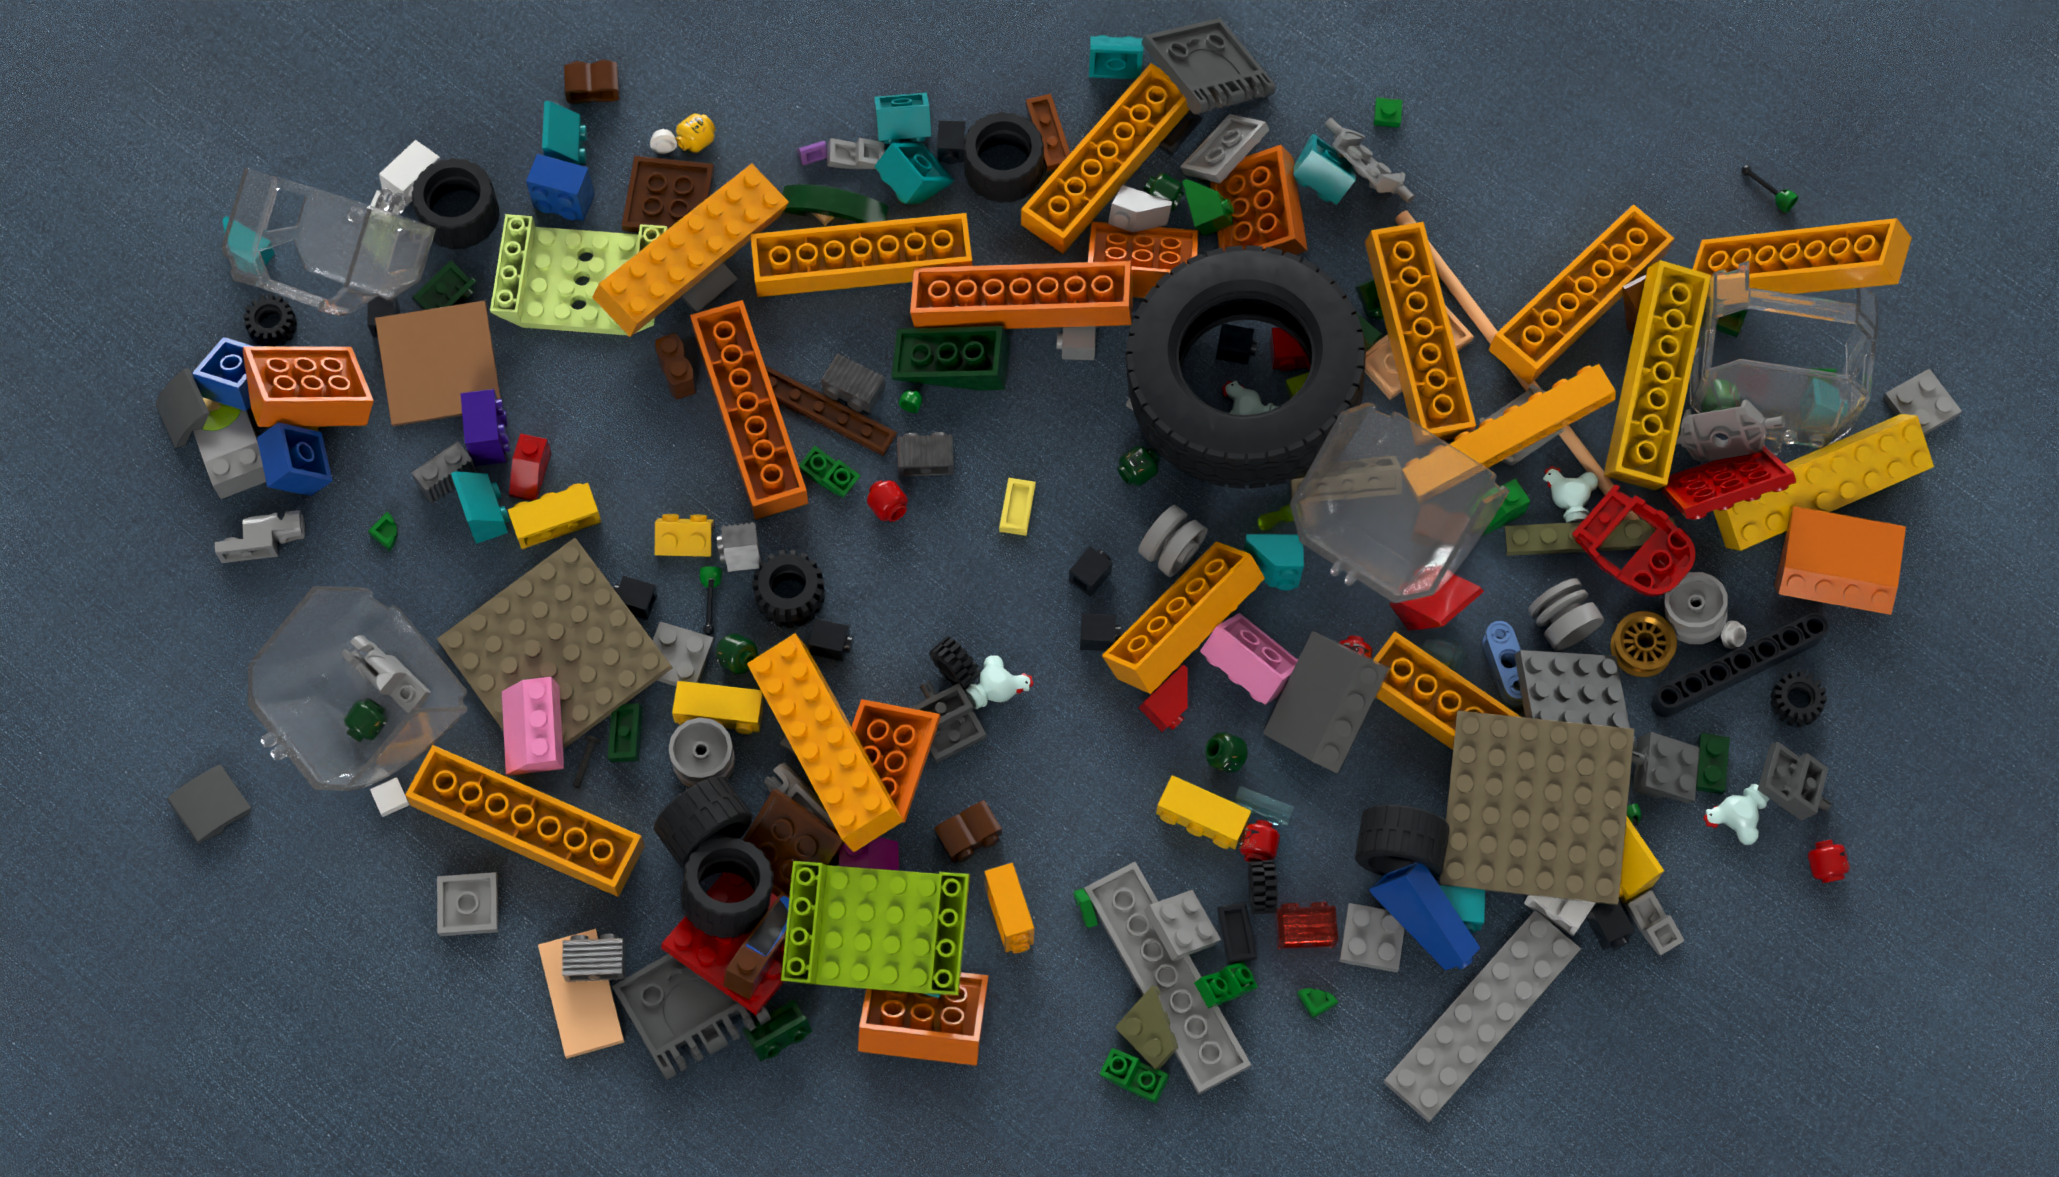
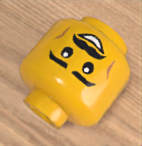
[676,113,716,153]

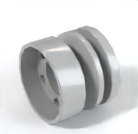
[1528,578,1605,652]

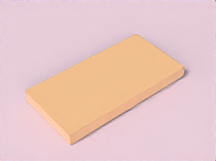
[1365,307,1474,400]
[538,929,625,1059]

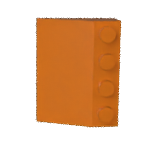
[1210,145,1308,255]
[1088,222,1198,298]
[243,347,374,427]
[1774,506,1906,615]
[852,699,941,822]
[858,972,989,1066]

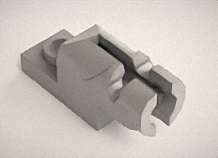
[215,510,305,563]
[341,635,431,715]
[764,763,836,829]

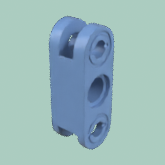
[1482,621,1523,708]

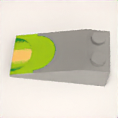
[193,398,266,499]

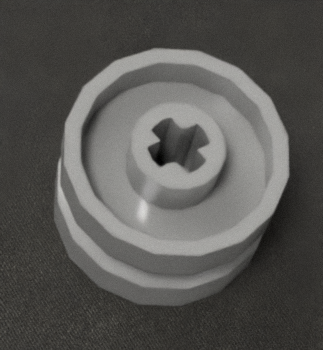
[1138,505,1208,577]
[1665,572,1728,644]
[668,718,736,788]

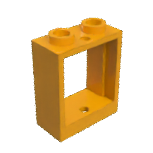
[984,862,1034,953]

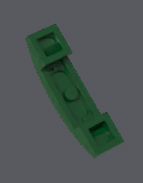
[782,184,889,224]

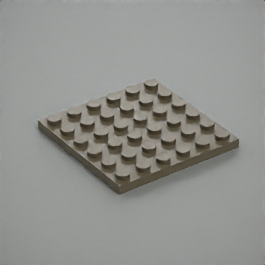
[437,538,673,749]
[1440,711,1634,905]

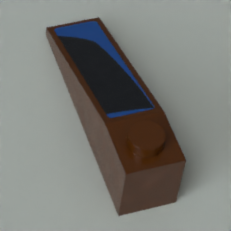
[723,893,790,1000]

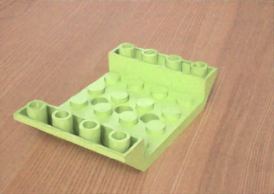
[490,214,667,335]

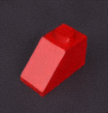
[509,433,551,501]
[1138,664,1188,732]

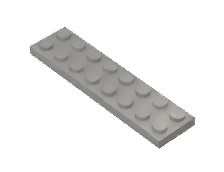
[1084,862,1251,1095]
[1383,910,1581,1122]

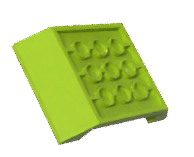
[781,861,970,995]

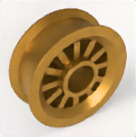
[1610,611,1677,677]

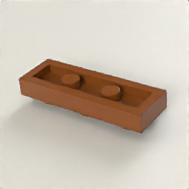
[1025,93,1070,171]

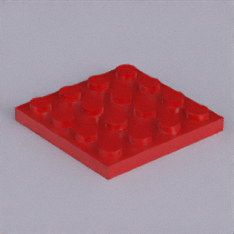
[1660,446,1797,520]
[661,872,785,1015]

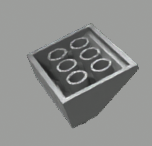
[1263,631,1391,774]

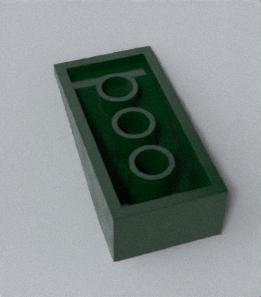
[891,326,1010,390]

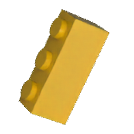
[507,483,601,549]
[672,681,765,734]
[1156,775,1251,849]

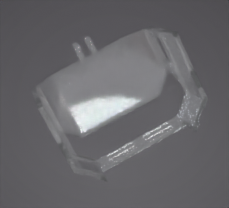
[221,168,436,316]
[1690,261,1878,455]

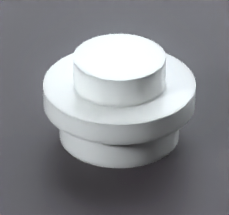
[650,129,677,154]
[1720,620,1747,649]

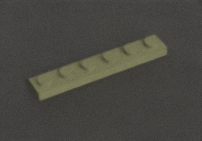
[1504,518,1675,556]

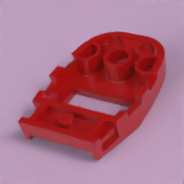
[1572,484,1696,596]

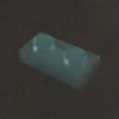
[1234,786,1294,826]

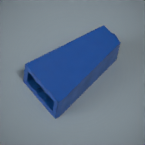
[1369,862,1480,970]

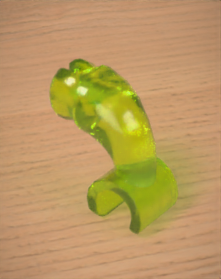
[1257,503,1299,531]

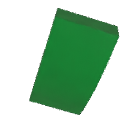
[799,445,861,498]
[1194,962,1258,1009]
[1100,1048,1169,1104]

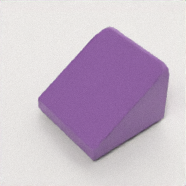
[797,141,827,165]

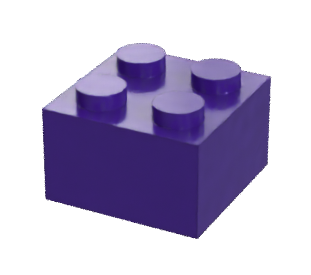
[460,389,510,466]

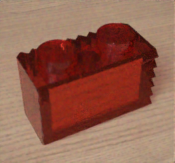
[1275,902,1338,949]

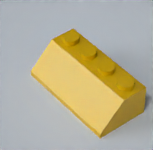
[1619,815,1664,904]

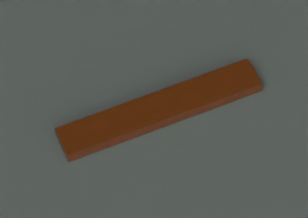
[765,365,897,456]

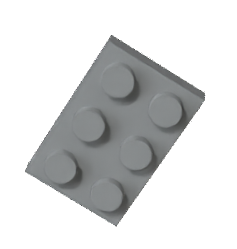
[1180,114,1270,183]

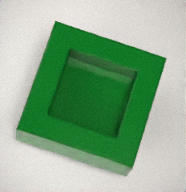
[1373,97,1402,128]

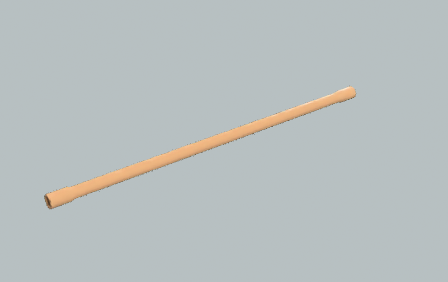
[1395,211,1640,520]

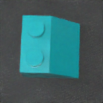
[1089,35,1143,79]
[874,93,932,144]
[542,101,587,166]
[1293,134,1356,205]
[874,143,954,204]
[451,471,510,544]
[1243,534,1304,591]

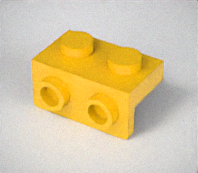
[655,514,714,557]

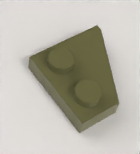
[1115,985,1179,1069]

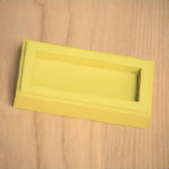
[999,478,1036,536]

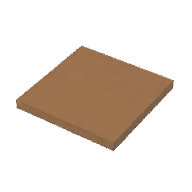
[375,301,501,427]

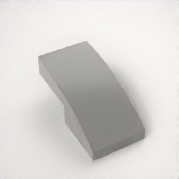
[827,138,884,169]
[1624,890,1685,955]

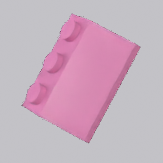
[1200,613,1298,705]
[502,677,564,776]

